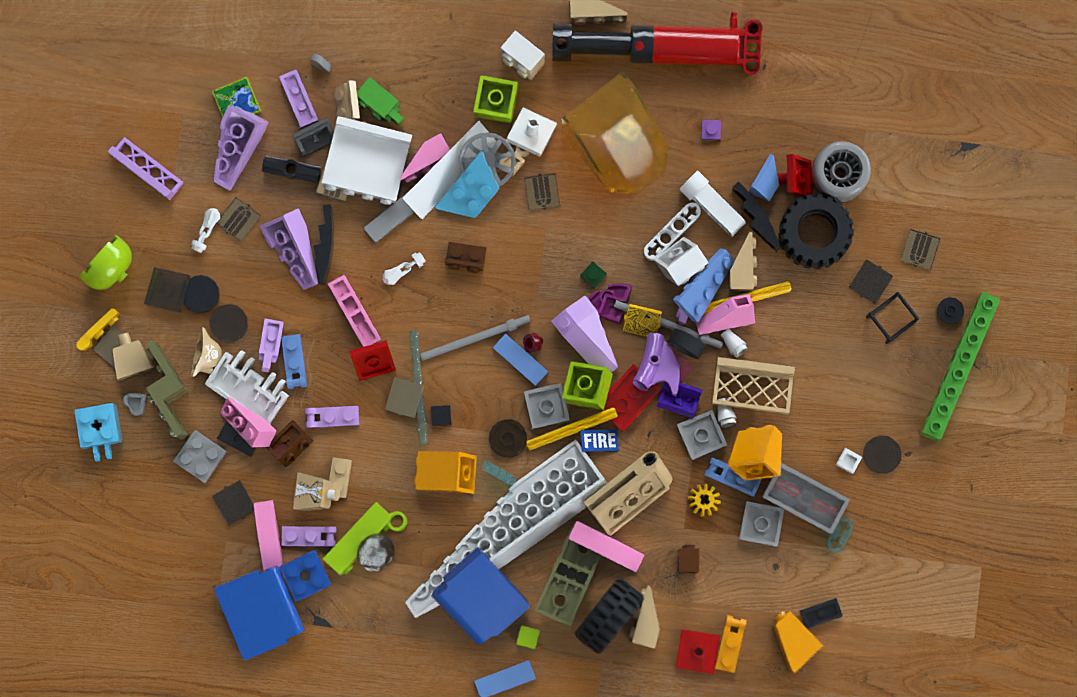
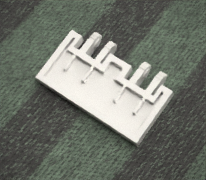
[205,350,289,424]

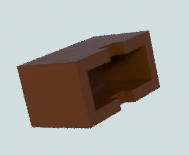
[678,545,699,573]

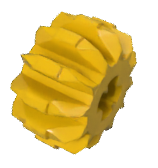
[688,484,721,517]

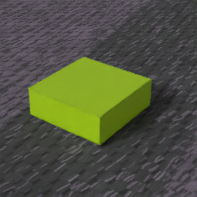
[517,625,540,649]

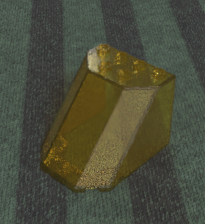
[562,71,668,195]

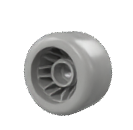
[811,141,871,202]

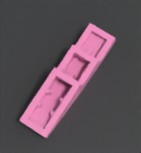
[328,275,381,347]
[254,500,285,580]
[568,521,644,572]

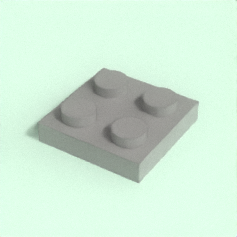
[524,383,570,430]
[677,410,727,461]
[173,430,227,483]
[739,501,784,547]

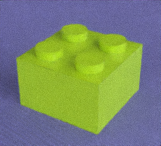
[473,75,518,124]
[562,361,613,411]

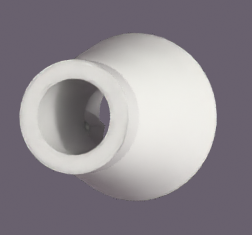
[721,329,748,358]
[718,398,737,428]

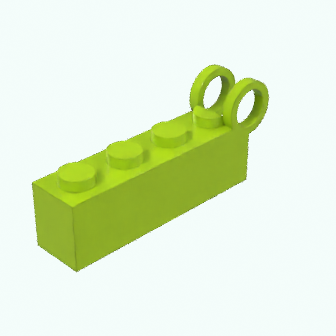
[323,502,408,575]

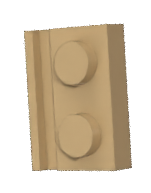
[334,81,360,120]

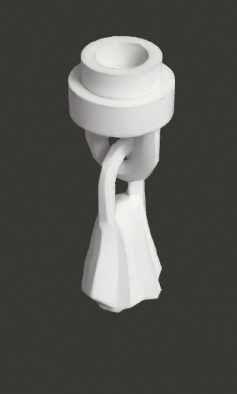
[191,208,220,253]
[382,252,426,285]

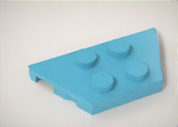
[435,151,500,218]

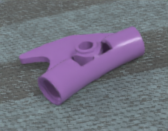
[632,333,680,396]

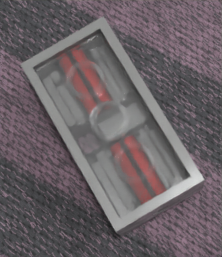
[762,462,850,534]

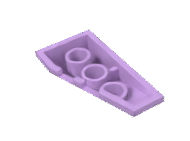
[214,105,269,190]
[260,208,318,290]
[551,296,618,373]

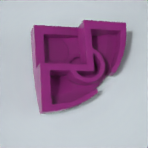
[588,284,632,325]

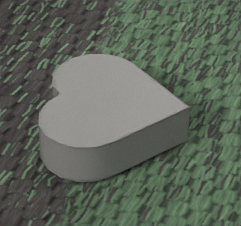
[310,54,332,73]
[123,393,147,416]

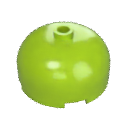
[78,235,132,290]

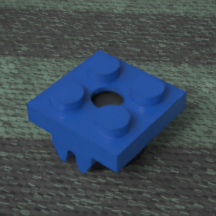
[280,550,332,602]

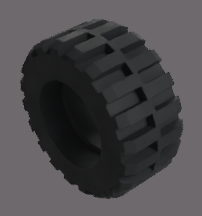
[778,193,854,270]
[575,578,644,654]

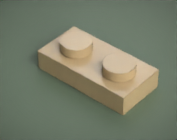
[329,457,352,499]

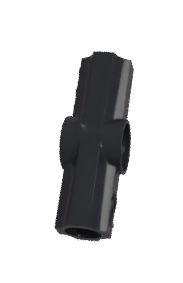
[262,156,321,184]

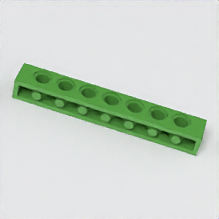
[919,292,1000,442]

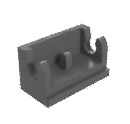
[293,118,334,156]

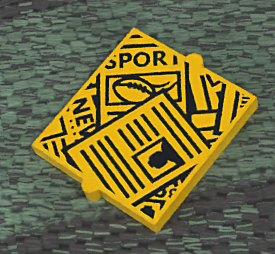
[623,304,662,337]

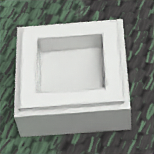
[836,448,862,474]

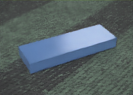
[493,334,548,386]
[474,660,536,697]

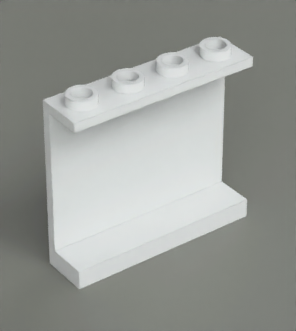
[321,116,412,205]

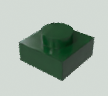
[580,261,607,289]

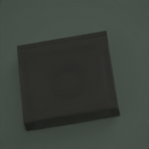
[144,267,190,313]

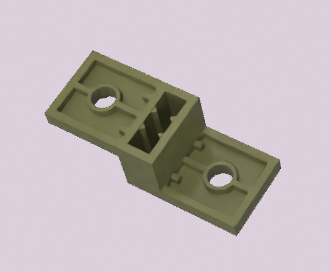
[146,339,189,440]
[534,522,601,627]

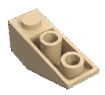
[570,0,627,25]
[729,232,757,292]
[629,585,660,649]

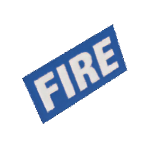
[581,430,619,451]

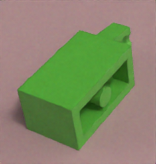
[357,77,404,126]

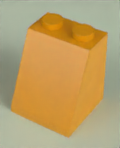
[728,425,782,481]
[414,451,477,494]
[772,611,823,673]

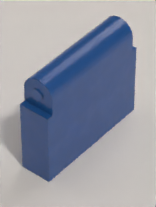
[431,547,531,645]
[214,565,305,661]

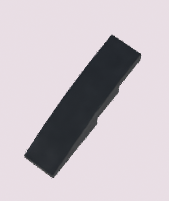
[732,181,781,253]
[314,204,334,285]

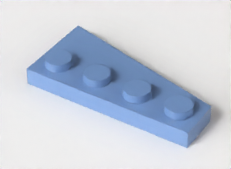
[673,248,735,322]

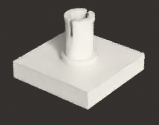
[507,108,557,157]

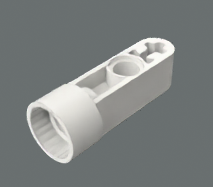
[679,170,746,237]

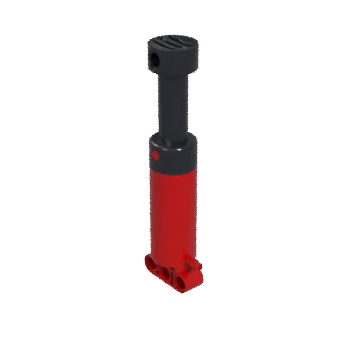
[552,12,762,75]

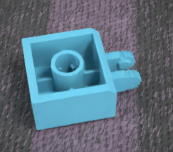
[75,403,122,462]

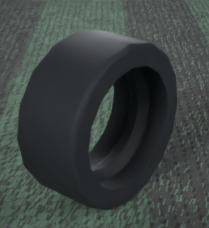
[667,328,706,359]

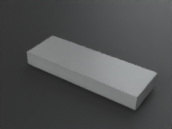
[364,194,415,243]

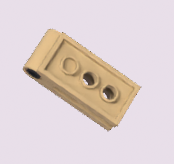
[583,451,672,536]

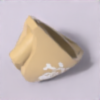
[190,327,222,377]

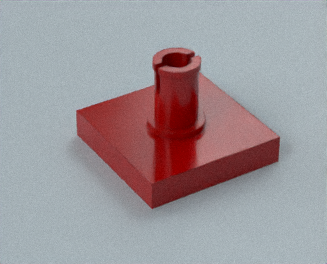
[777,154,813,198]
[349,340,396,381]
[675,629,720,674]

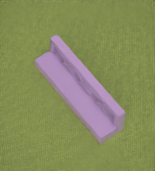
[108,137,184,200]

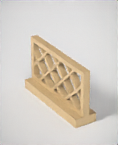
[712,357,795,415]

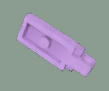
[258,318,284,372]

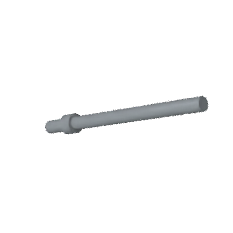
[614,300,723,349]
[421,315,531,361]

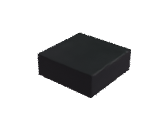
[431,405,452,426]

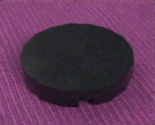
[181,275,220,313]

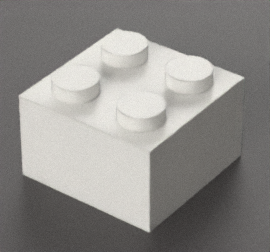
[501,31,545,80]
[654,237,709,286]

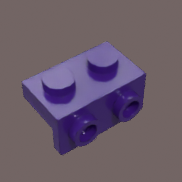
[656,382,702,418]

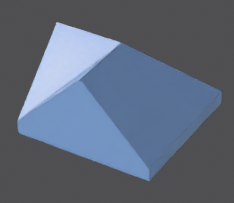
[749,153,779,201]

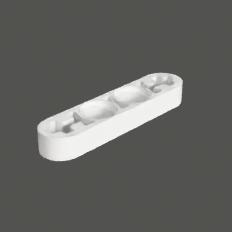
[644,203,701,261]

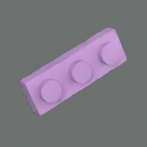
[279,69,319,129]

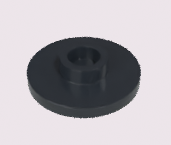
[937,297,964,324]

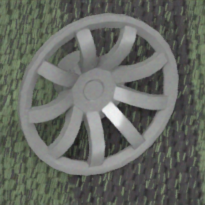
[459,132,516,187]

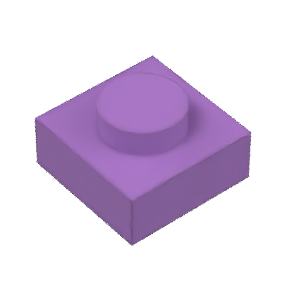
[701,120,721,141]

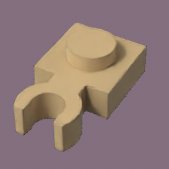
[500,146,530,176]

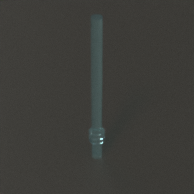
[410,330,428,445]

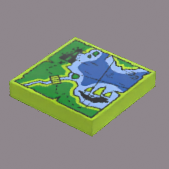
[212,77,262,117]

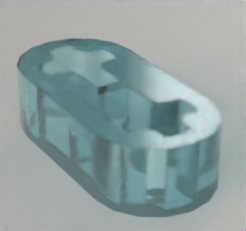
[481,460,517,486]
[826,518,853,553]

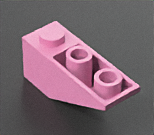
[400,133,450,183]
[695,294,755,335]
[220,397,276,447]

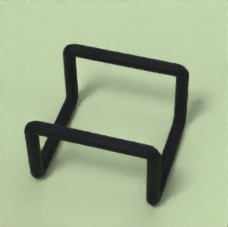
[866,292,919,344]

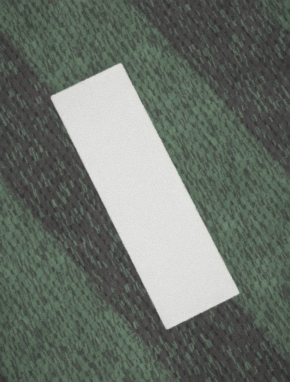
[403,121,497,219]

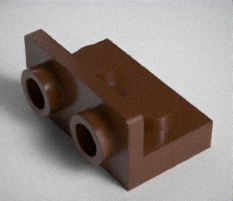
[445,242,487,273]
[266,420,313,467]

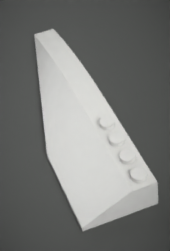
[405,439,607,618]

